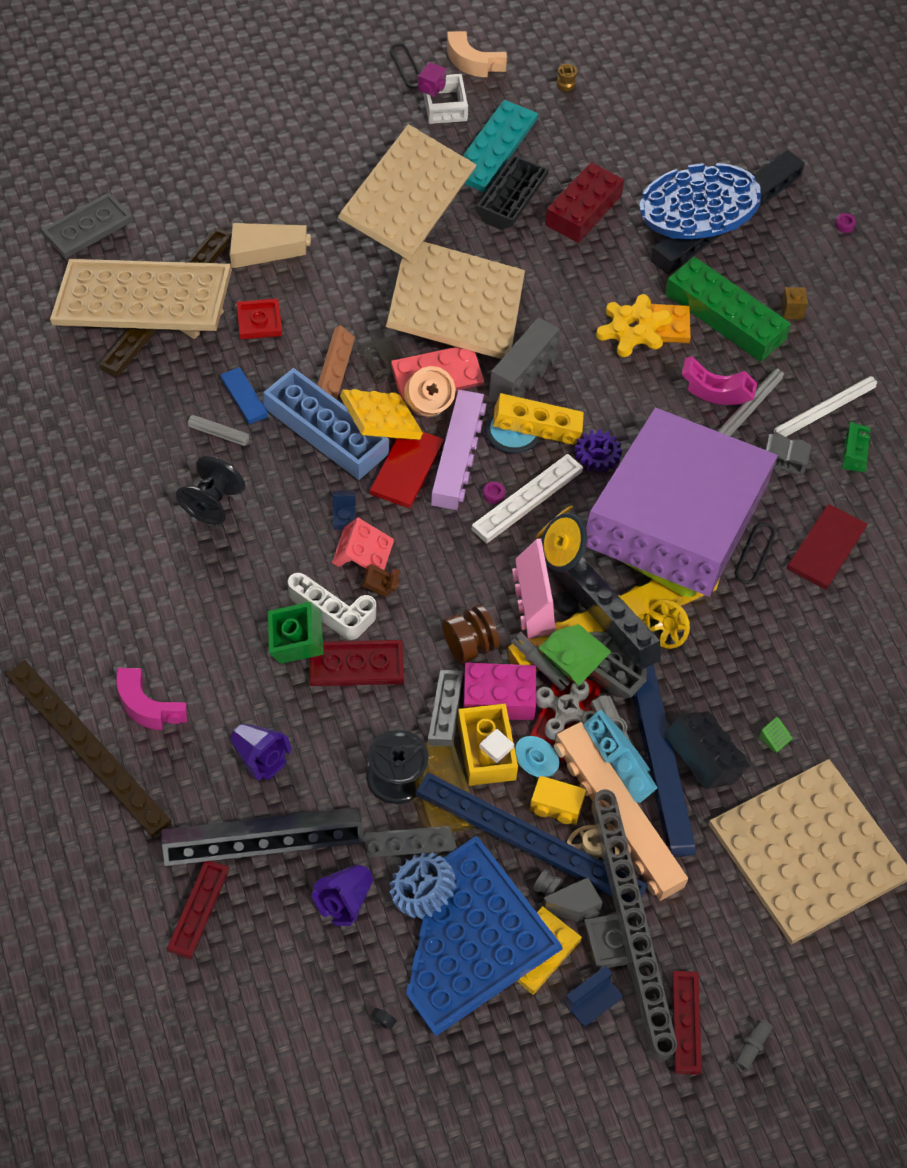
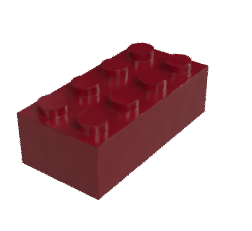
[545,162,624,243]

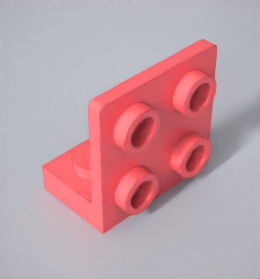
[332,518,394,570]

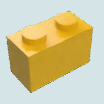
[530,776,586,825]

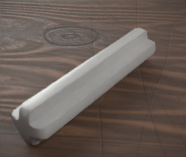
[188,415,249,446]

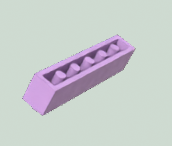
[431,390,487,510]

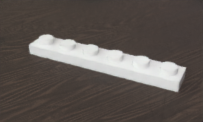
[471,454,583,544]

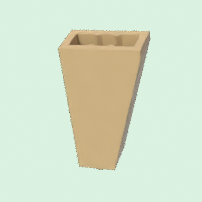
[230,223,311,268]

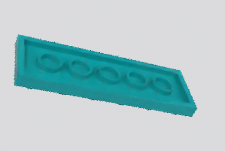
[462,100,538,193]

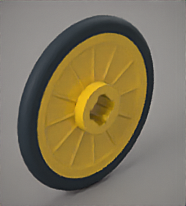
[542,513,587,572]

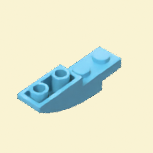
[583,710,657,803]

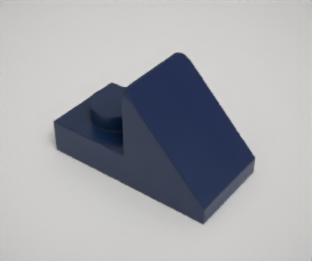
[333,490,356,530]

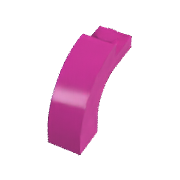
[682,356,757,405]
[117,668,188,730]

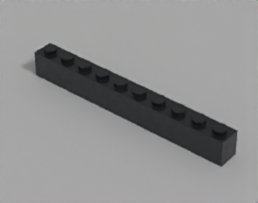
[651,150,805,275]

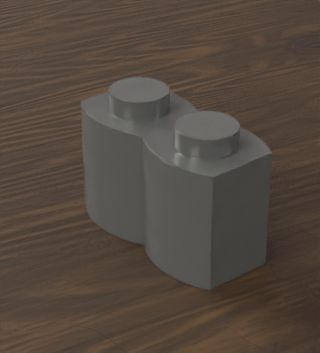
[765,434,812,475]

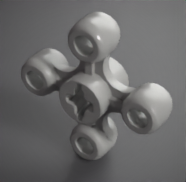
[536,680,596,740]

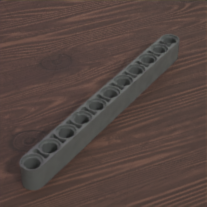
[591,789,677,1062]

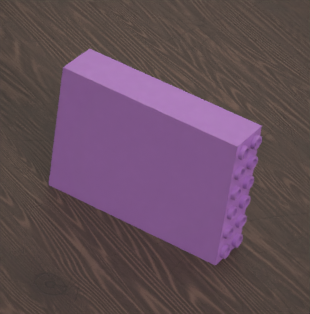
[586,407,778,597]

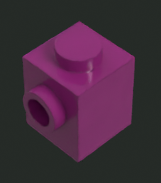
[418,62,447,97]

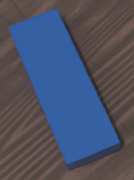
[220,367,268,425]

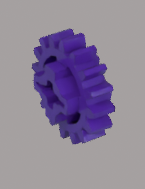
[574,429,622,473]

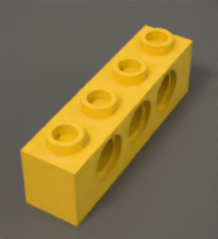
[493,393,584,445]

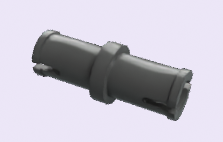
[734,1019,773,1072]

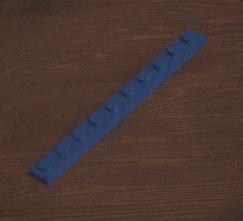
[416,772,648,902]

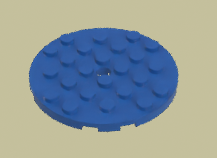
[640,163,761,239]

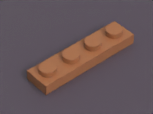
[317,325,355,400]

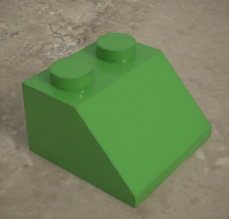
[539,624,611,686]

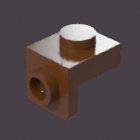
[361,564,400,597]

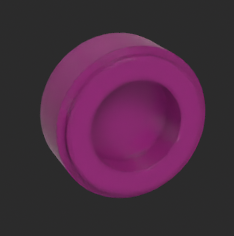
[835,213,856,233]
[483,482,505,504]

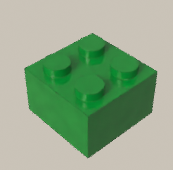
[268,601,323,664]

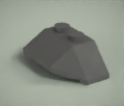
[588,632,647,698]

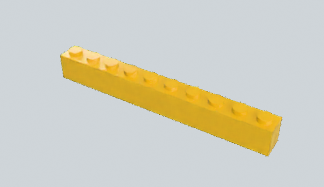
[507,578,720,672]

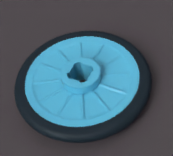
[485,413,541,453]

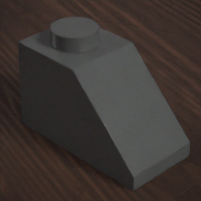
[542,878,603,923]

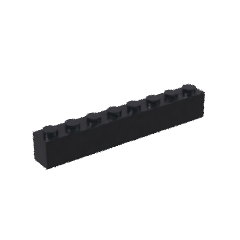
[546,557,661,670]
[162,807,364,866]

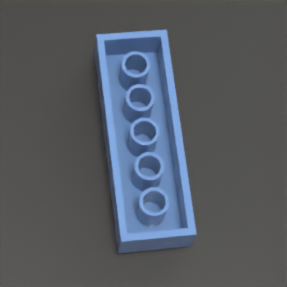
[263,368,389,480]

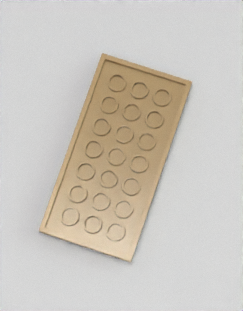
[338,124,476,260]
[50,259,232,331]

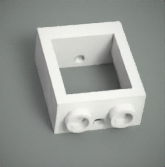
[423,74,468,124]

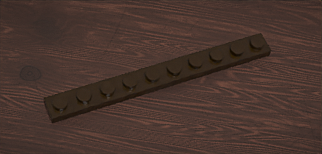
[99,227,232,377]
[6,660,172,838]

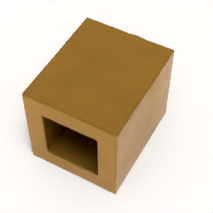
[781,287,808,320]

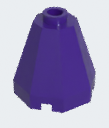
[230,724,292,780]
[311,865,373,926]

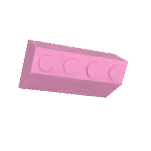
[512,539,555,639]

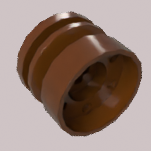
[442,604,500,664]

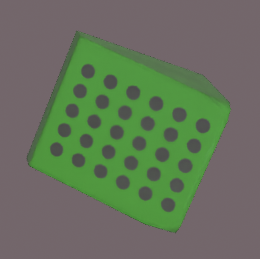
[759,717,792,753]

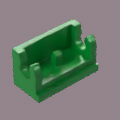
[842,422,870,473]

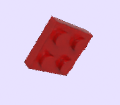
[237,298,282,339]

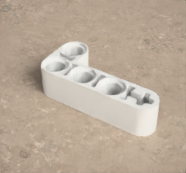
[288,573,376,640]

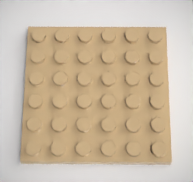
[386,242,525,359]
[708,759,907,945]

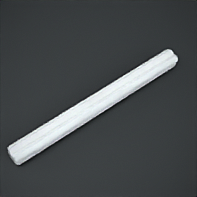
[773,376,877,437]

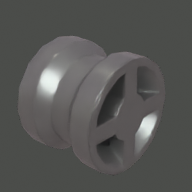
[533,869,563,897]

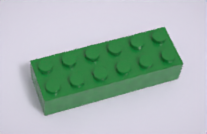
[665,257,791,362]

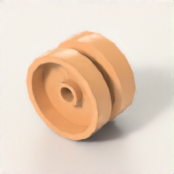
[403,366,456,418]

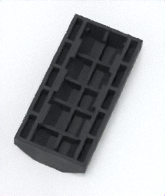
[477,155,549,230]

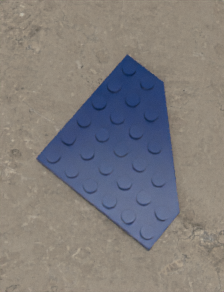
[406,836,563,1037]

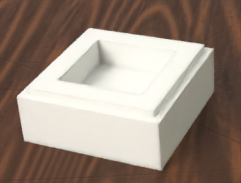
[479,729,514,763]

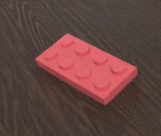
[391,347,484,402]

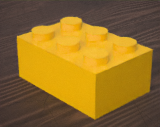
[457,703,518,786]

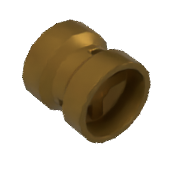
[557,64,577,91]

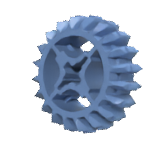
[390,852,457,919]

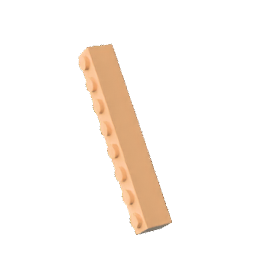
[554,722,688,901]

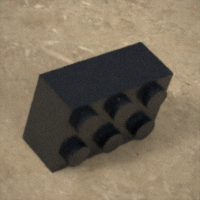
[664,711,751,790]

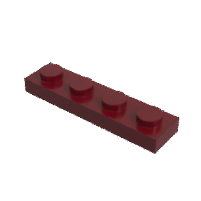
[167,861,229,960]
[672,971,702,1075]

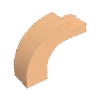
[447,31,507,77]

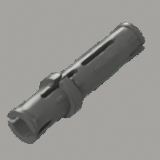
[510,632,572,691]

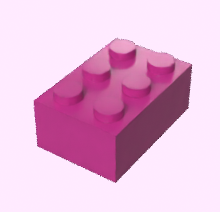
[463,663,536,720]

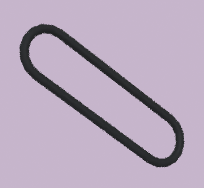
[390,43,420,89]
[736,523,776,584]

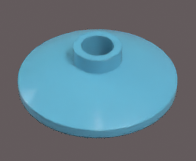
[515,736,559,777]

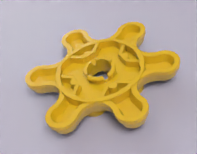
[596,294,672,357]

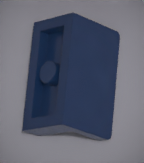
[564,966,623,1027]

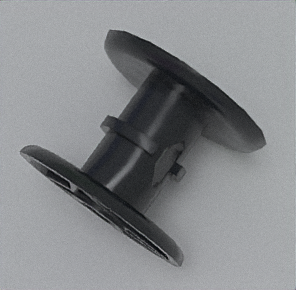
[176,456,245,525]
[366,729,429,805]

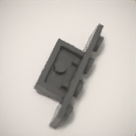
[363,826,456,857]

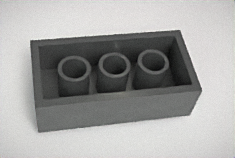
[489,317,560,402]

